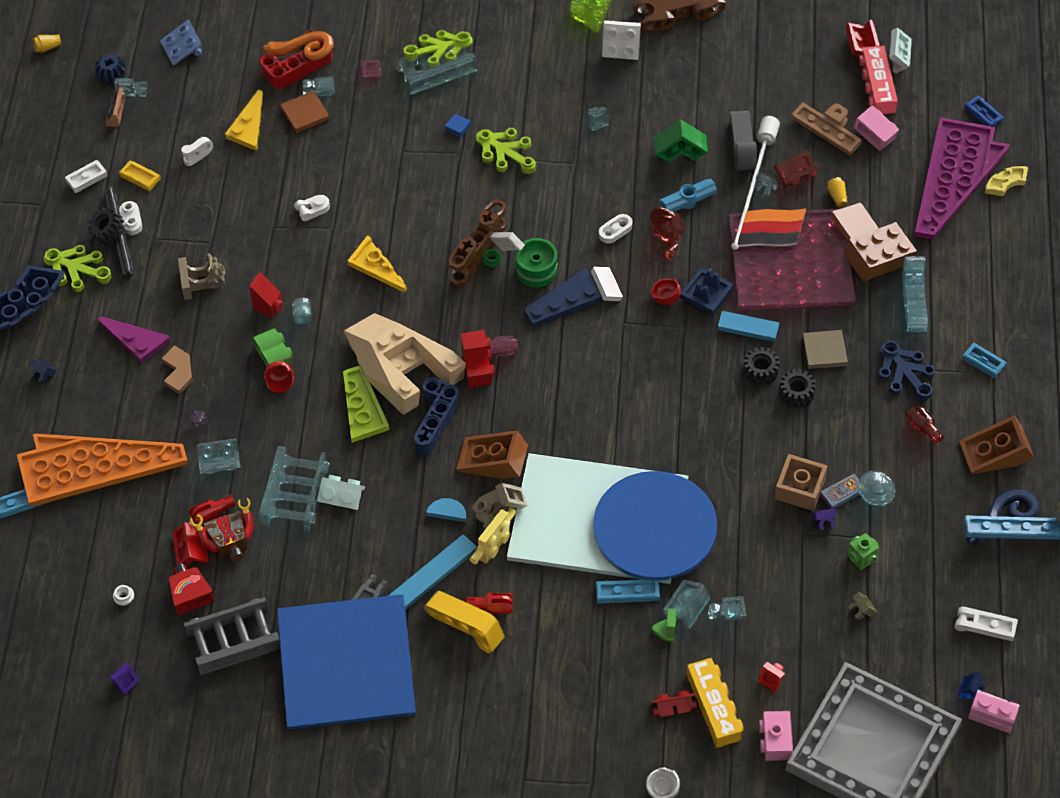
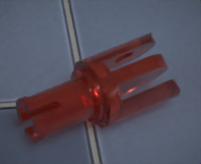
[905,405,945,445]

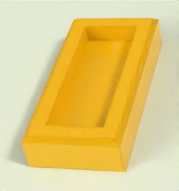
[119,160,161,192]

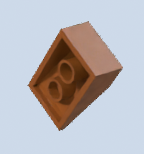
[959,415,1034,474]
[456,431,528,479]

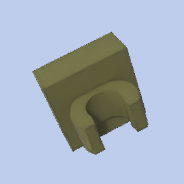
[849,592,877,619]

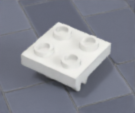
[602,21,641,60]

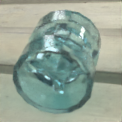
[292,298,313,325]

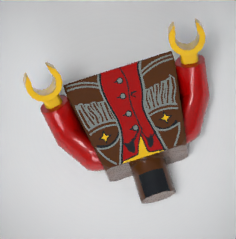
[189,498,254,562]

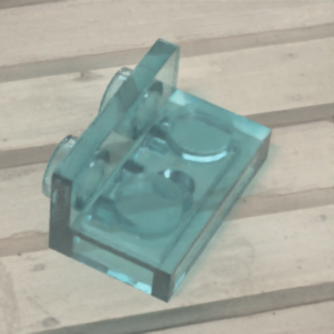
[663,580,710,628]

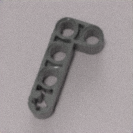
[730,111,757,171]

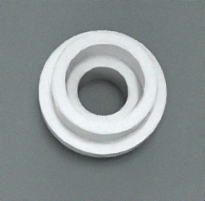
[113,585,134,606]

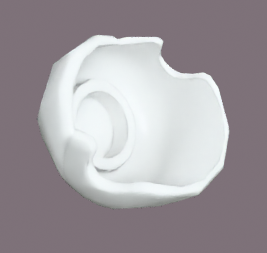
[646,767,680,798]

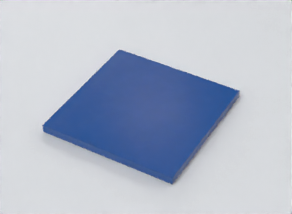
[278,594,416,729]

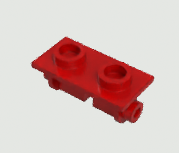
[651,690,697,718]

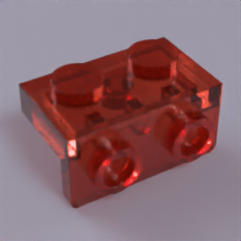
[774,151,821,187]

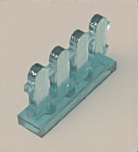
[397,47,478,94]

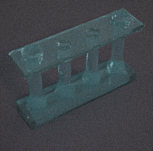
[259,446,329,532]

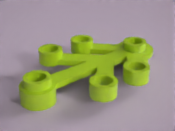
[404,30,473,68]
[476,128,536,174]
[44,245,111,292]

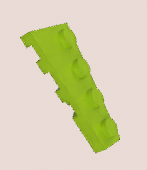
[343,365,389,443]

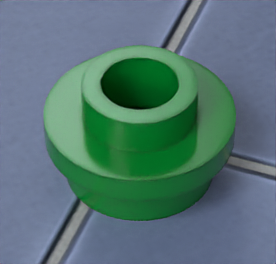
[483,249,502,267]

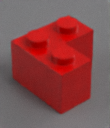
[461,330,495,388]

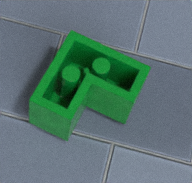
[654,119,708,162]

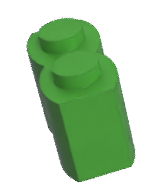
[253,328,294,367]

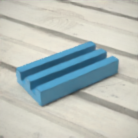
[962,343,1007,379]

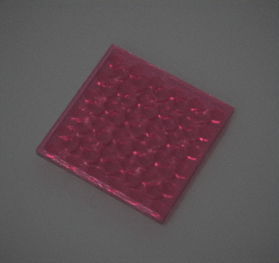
[729,209,856,310]

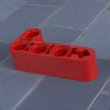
[260,41,333,89]

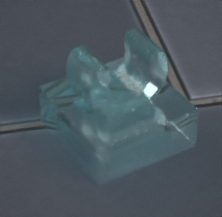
[587,106,609,131]
[755,172,779,196]

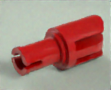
[188,495,236,525]
[466,593,513,614]

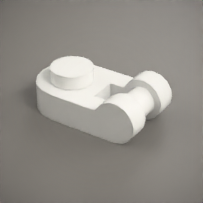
[181,137,213,166]
[294,195,330,221]

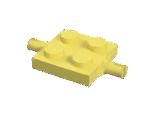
[470,508,516,564]

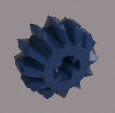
[95,53,126,84]

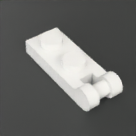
[955,607,1018,641]

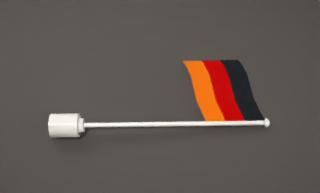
[731,116,806,250]

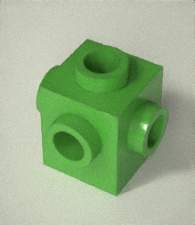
[848,533,879,570]

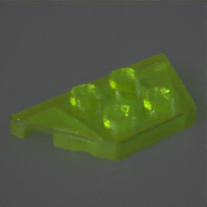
[570,0,612,33]

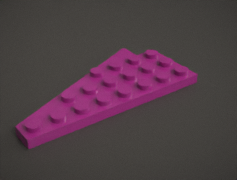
[914,117,1010,240]

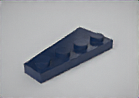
[524,268,603,327]

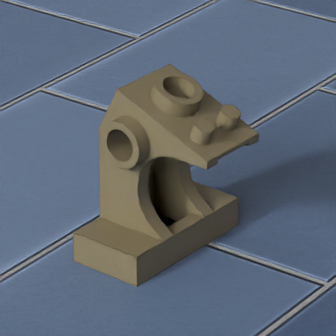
[178,254,225,300]
[472,483,527,529]

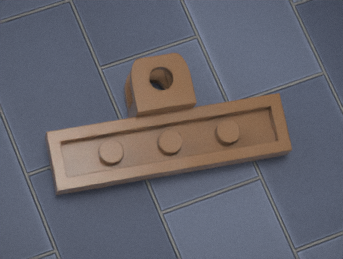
[791,103,862,156]

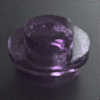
[189,409,209,427]

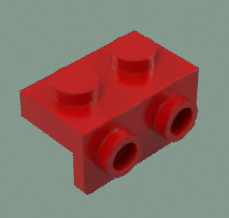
[845,20,879,56]

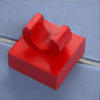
[758,662,785,692]

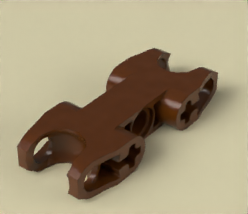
[633,0,726,32]
[449,199,507,287]

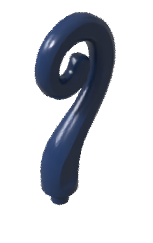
[966,489,1039,545]

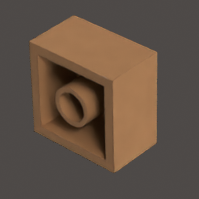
[775,454,827,511]

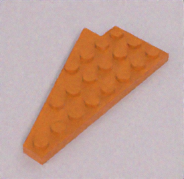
[17,434,188,507]

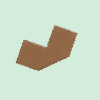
[162,345,193,394]

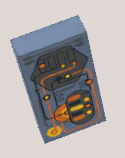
[820,474,866,509]

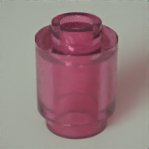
[490,335,518,357]

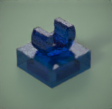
[958,672,986,699]

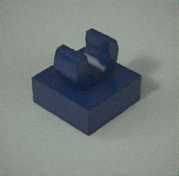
[29,359,57,383]

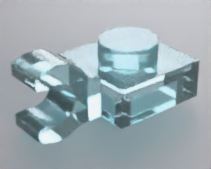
[302,76,335,97]
[115,78,148,97]
[708,596,747,620]

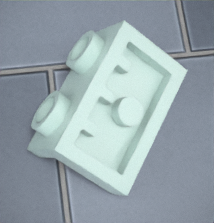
[890,28,911,73]

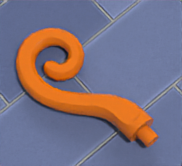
[263,32,334,60]

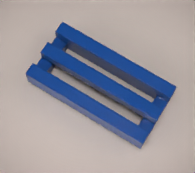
[964,95,1004,127]

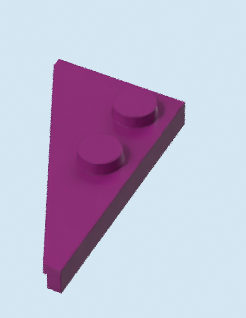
[98,316,171,363]

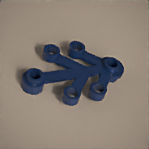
[878,341,935,401]

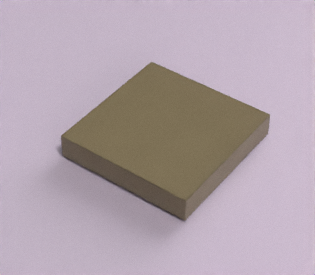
[803,330,848,369]

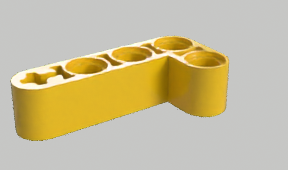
[424,591,504,654]

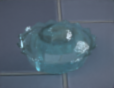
[857,470,897,506]

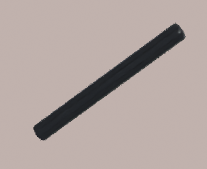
[104,187,134,278]

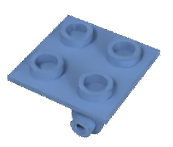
[160,20,202,66]

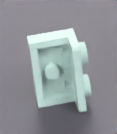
[317,475,365,510]

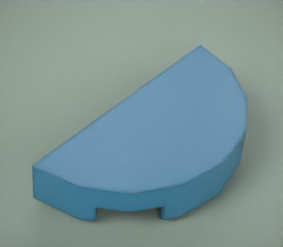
[426,498,466,523]

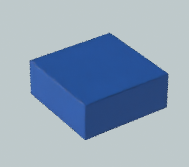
[445,114,471,138]

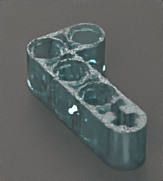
[902,256,928,332]

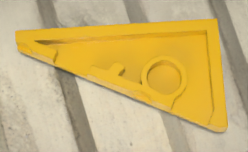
[225,90,263,151]
[348,236,407,292]

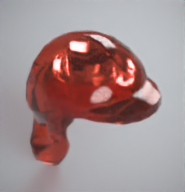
[650,207,684,259]

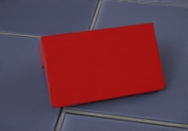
[172,522,209,566]

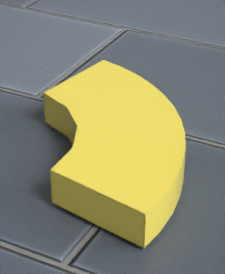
[985,166,1028,196]

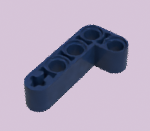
[414,378,459,456]

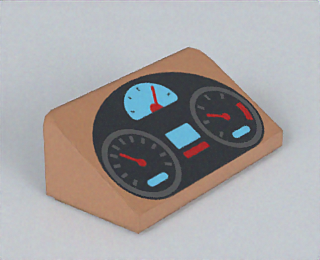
[105,87,125,127]

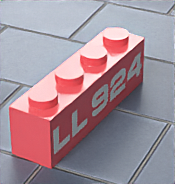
[859,46,898,114]

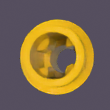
[33,35,61,53]
[827,178,848,207]

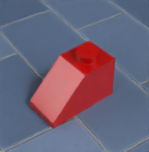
[249,273,283,318]

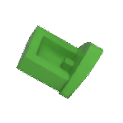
[652,609,677,642]

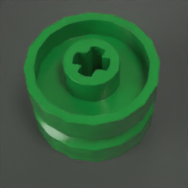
[515,238,557,288]

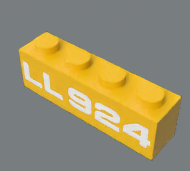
[687,658,744,748]

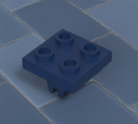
[680,268,734,315]

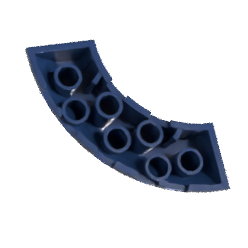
[0,265,65,330]

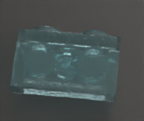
[197,438,241,474]

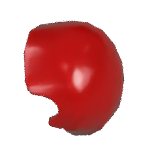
[651,278,681,306]
[264,361,294,393]

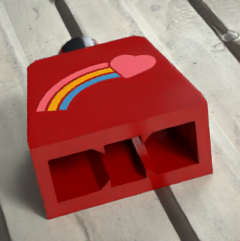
[169,563,215,616]

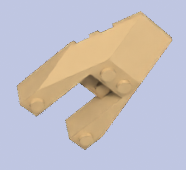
[344,313,466,415]

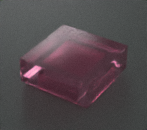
[362,60,381,79]

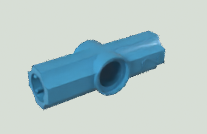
[659,178,717,215]

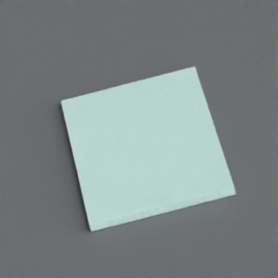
[507,453,688,584]

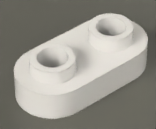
[119,201,142,235]
[599,214,632,243]

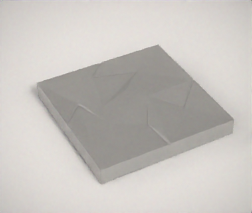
[786,662,962,798]

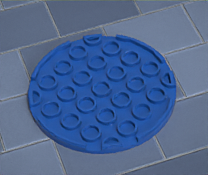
[593,471,717,581]

